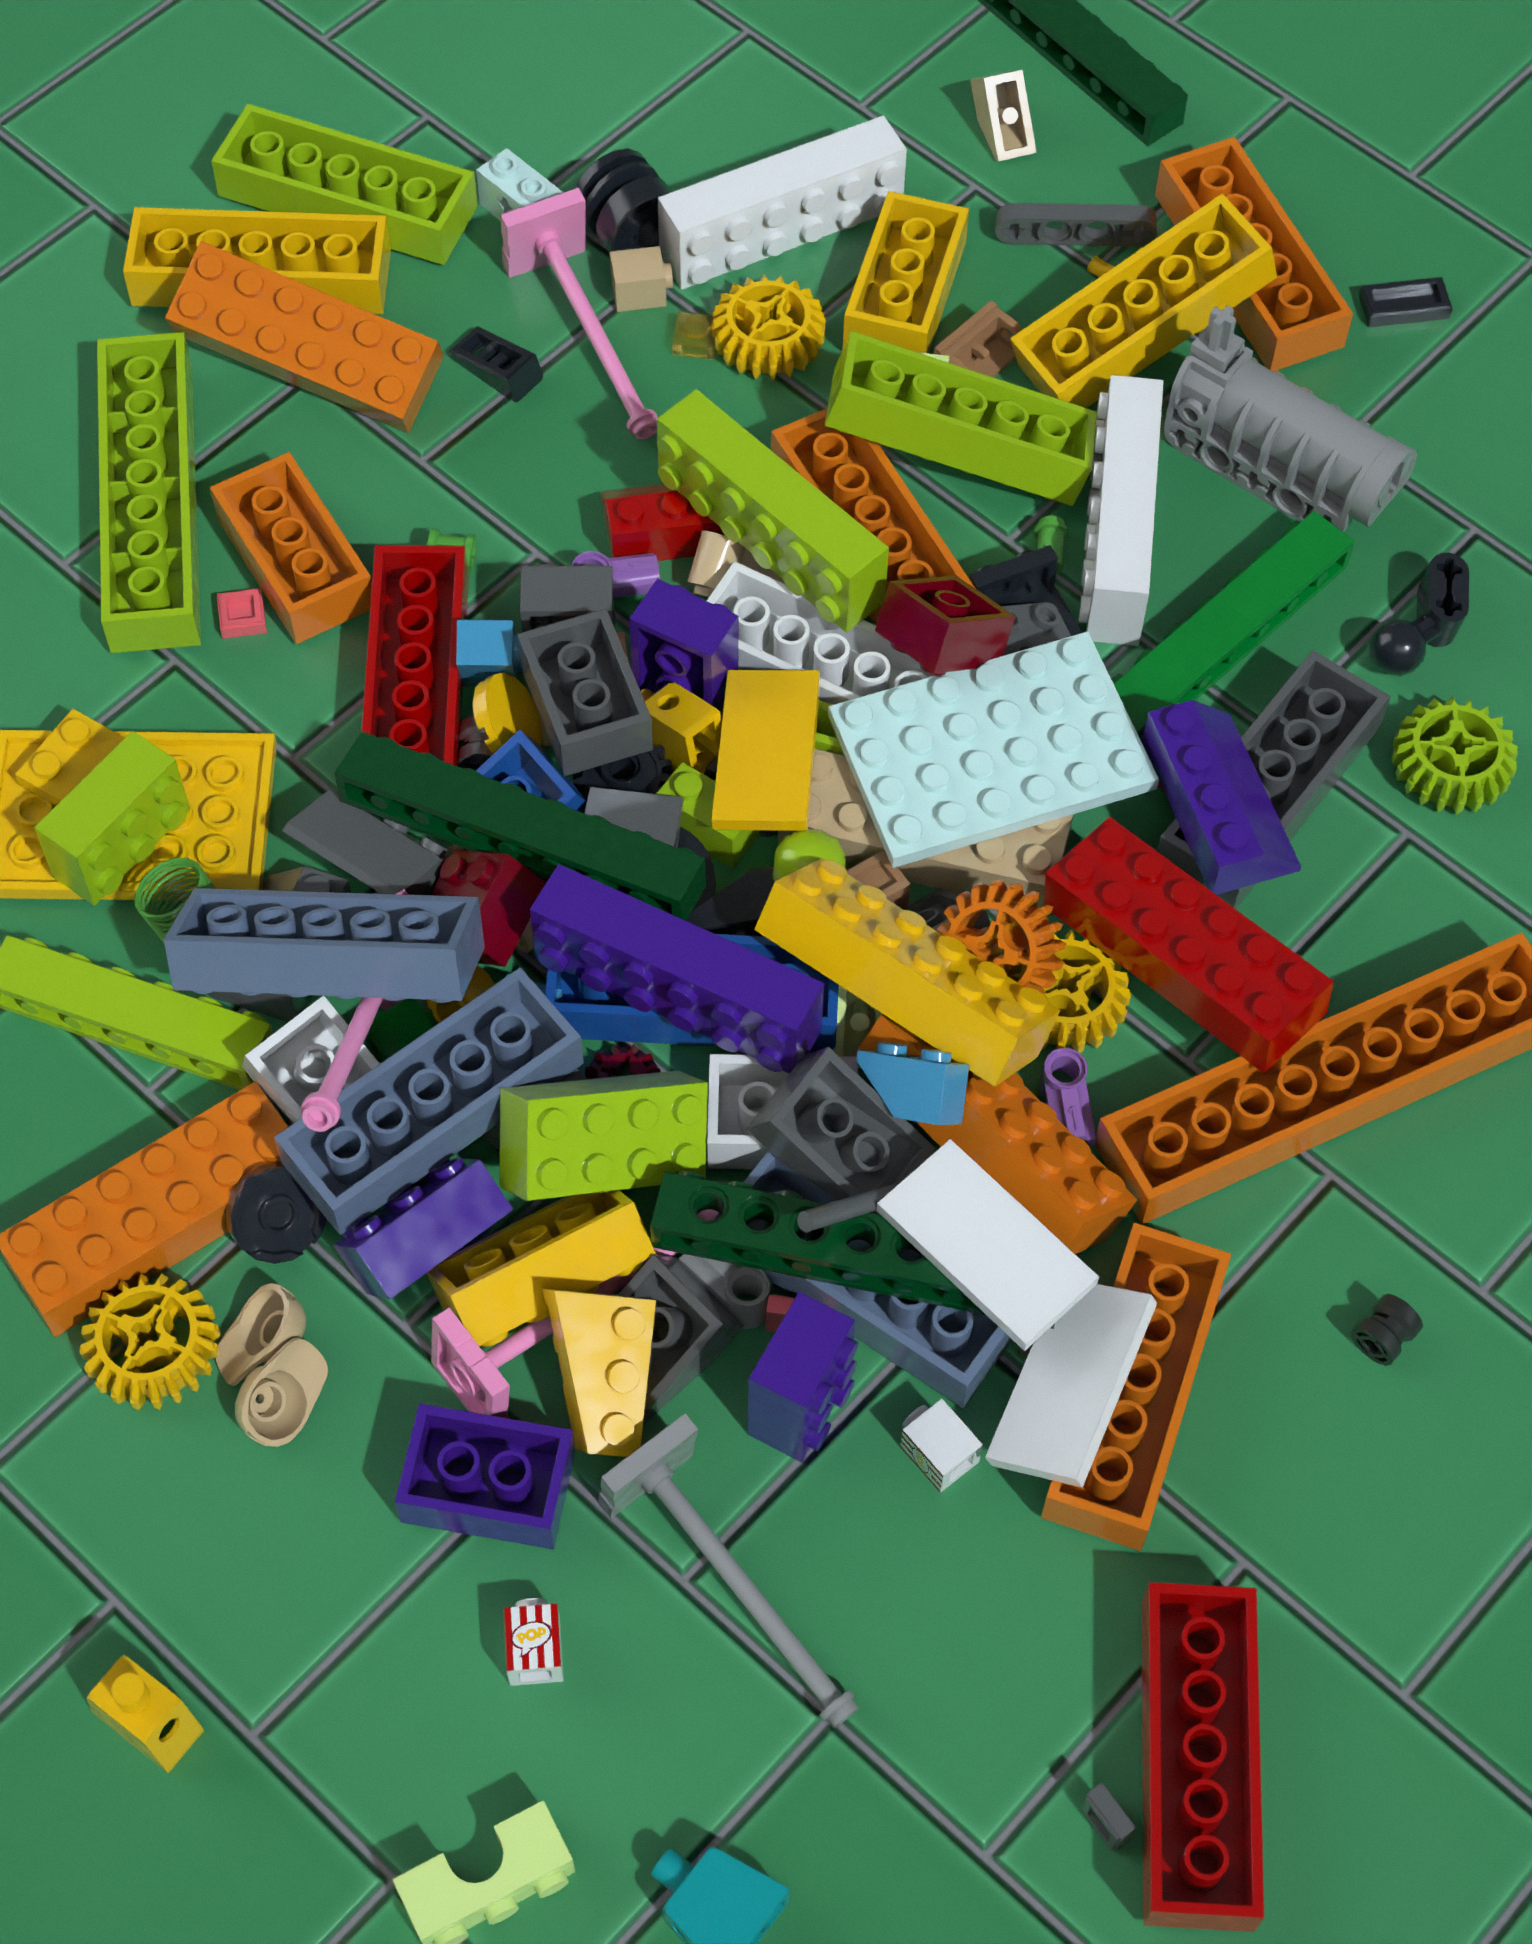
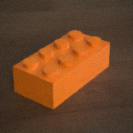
[210,451,372,645]

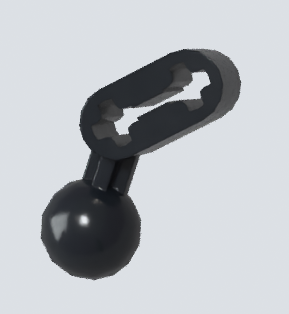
[1369,553,1469,676]

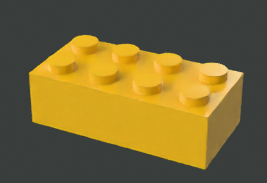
[843,191,969,354]
[427,1190,656,1347]

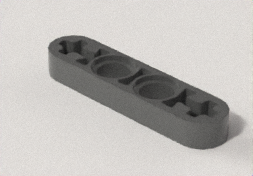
[995,203,1157,247]

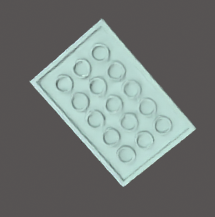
[828,632,1159,868]

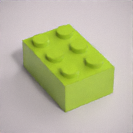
[34,731,190,906]

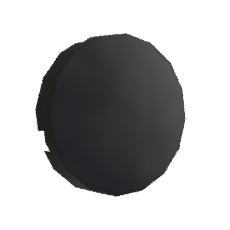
[226,1162,327,1264]

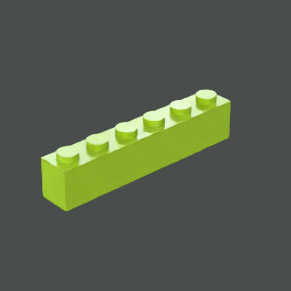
[0,935,273,1090]

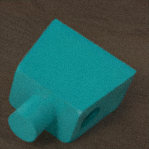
[651,1847,790,1944]

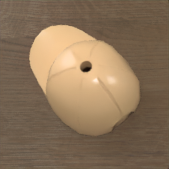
[215,1283,306,1387]
[235,1338,328,1447]

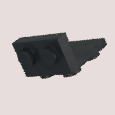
[969,545,1083,636]

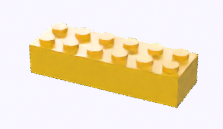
[1010,193,1277,408]
[123,207,391,314]
[754,858,1061,1087]

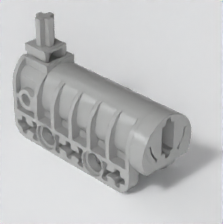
[1164,306,1418,532]

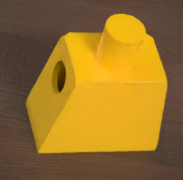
[640,683,722,774]
[87,1655,204,1773]

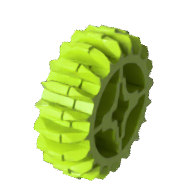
[1391,696,1518,815]

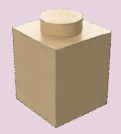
[610,246,673,312]

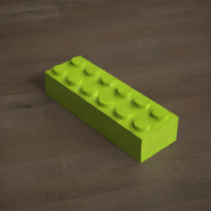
[211,103,478,265]
[825,331,1097,506]
[657,389,889,633]

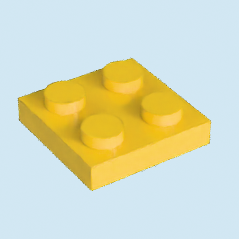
[15,709,125,805]

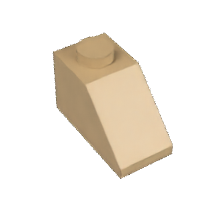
[970,70,1037,161]

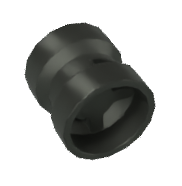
[1351,1294,1423,1366]

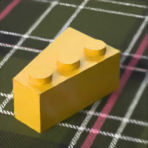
[542,1288,656,1457]

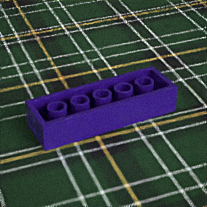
[530,864,824,1074]

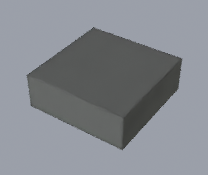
[1081,1783,1136,1852]

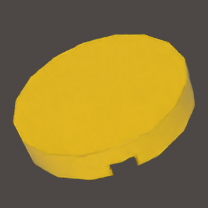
[472,672,542,754]

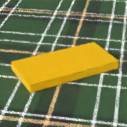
[711,670,821,831]

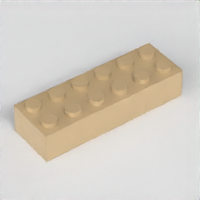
[778,749,1074,908]

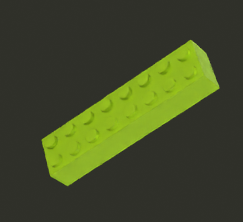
[97,332,201,653]

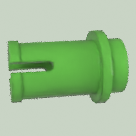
[1034,516,1069,574]

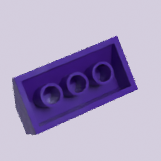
[1142,700,1301,895]

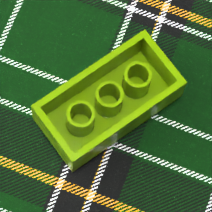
[499,1071,708,1201]

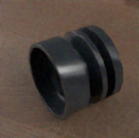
[575,148,673,252]

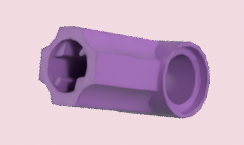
[572,551,660,598]
[1038,1048,1096,1147]

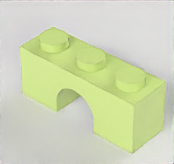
[392,1800,575,1944]

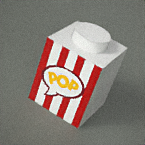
[900,1399,983,1493]
[504,1598,564,1686]

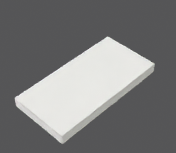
[876,1139,1099,1351]
[985,1284,1157,1487]

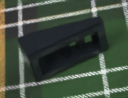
[449,326,543,402]

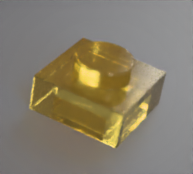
[672,311,716,360]

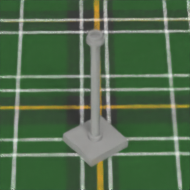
[598,1413,859,1728]

